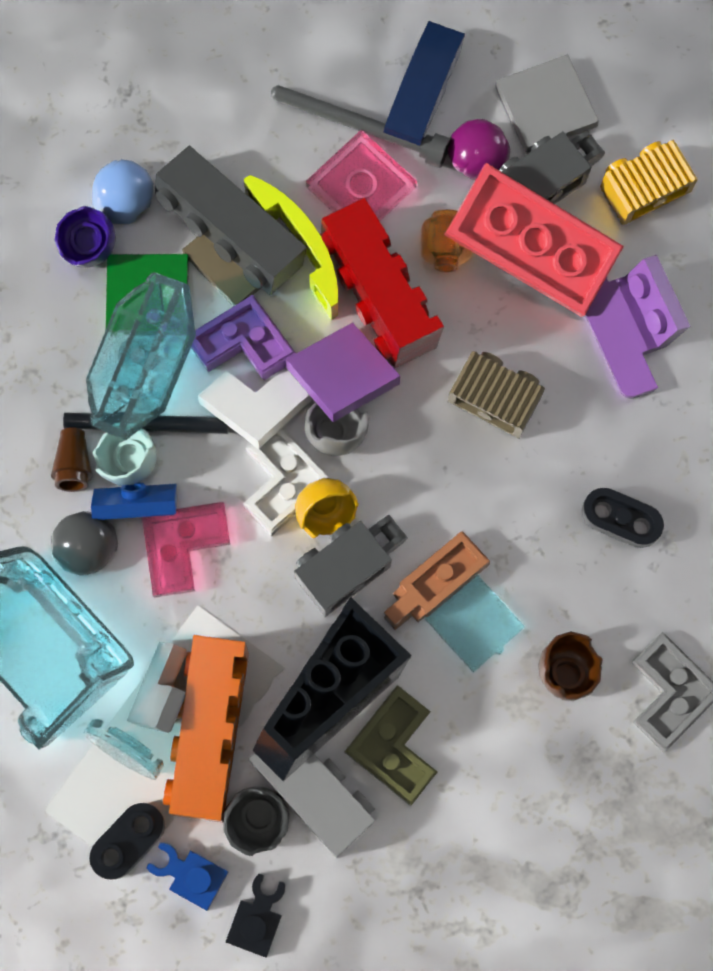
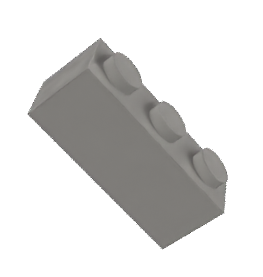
[249,753,375,858]

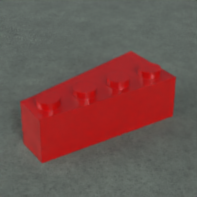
[320,197,444,369]

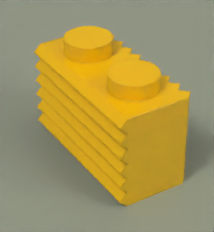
[600,140,698,225]

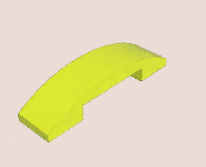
[243,175,338,320]

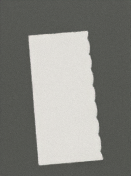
[44,605,285,877]

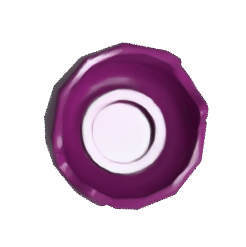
[448,119,511,180]

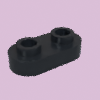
[582,488,664,548]
[89,803,165,880]

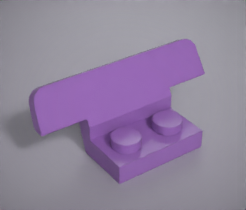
[585,255,691,399]

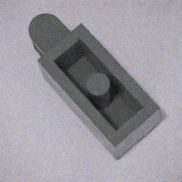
[499,130,605,204]
[294,515,408,617]

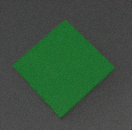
[105,254,189,335]

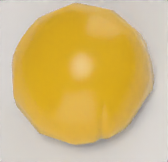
[295,478,359,538]

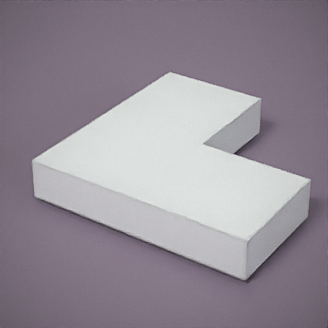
[198,368,313,449]
[243,427,332,536]

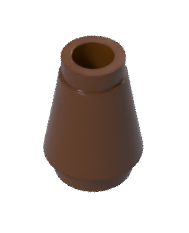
[51,428,93,492]

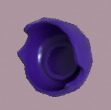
[54,206,116,268]

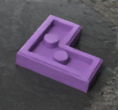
[185,295,296,380]

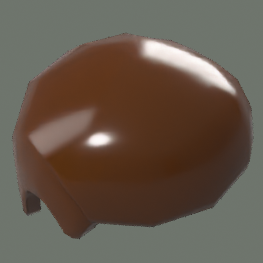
[538,631,603,701]

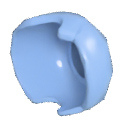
[92,159,154,224]

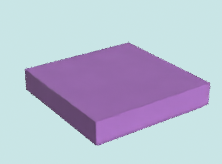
[286,322,400,422]

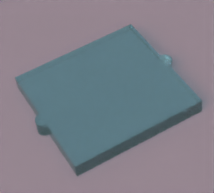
[425,575,525,673]

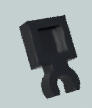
[225,874,286,958]

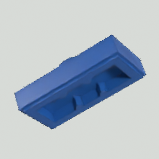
[91,482,178,520]

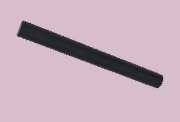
[63,412,228,434]

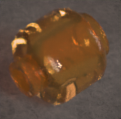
[421,209,473,272]

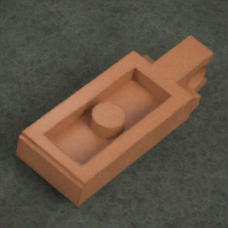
[384,531,490,630]

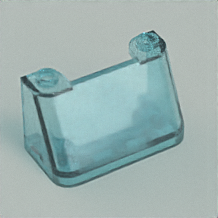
[0,546,134,750]

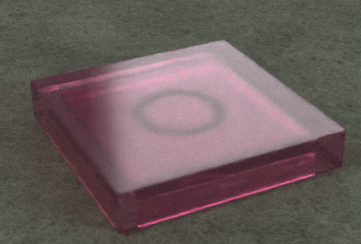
[306,130,417,221]

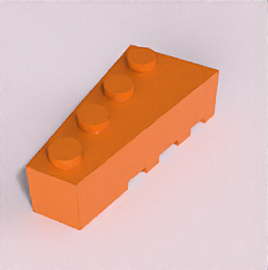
[163,635,249,823]

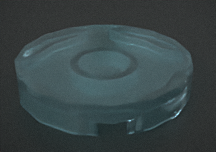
[83,719,164,780]

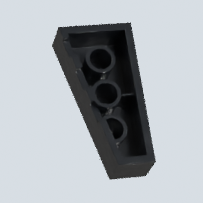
[252,597,412,782]

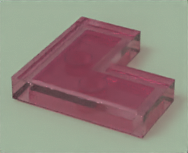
[142,502,231,598]

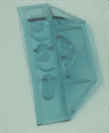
[86,272,196,440]

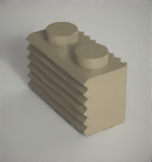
[447,351,545,439]

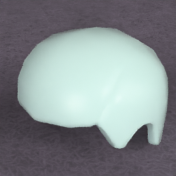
[93,424,157,486]

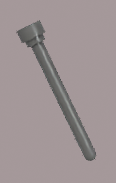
[271,85,451,168]

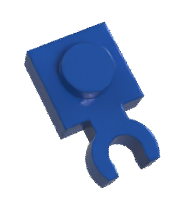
[146,843,229,911]

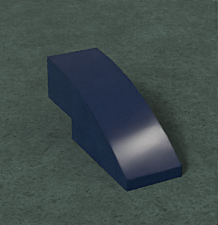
[383,21,465,146]

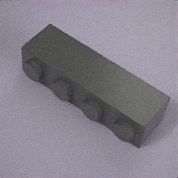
[155,145,307,296]

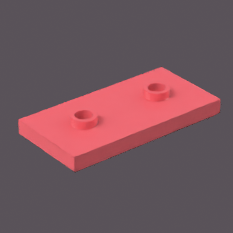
[444,163,624,317]

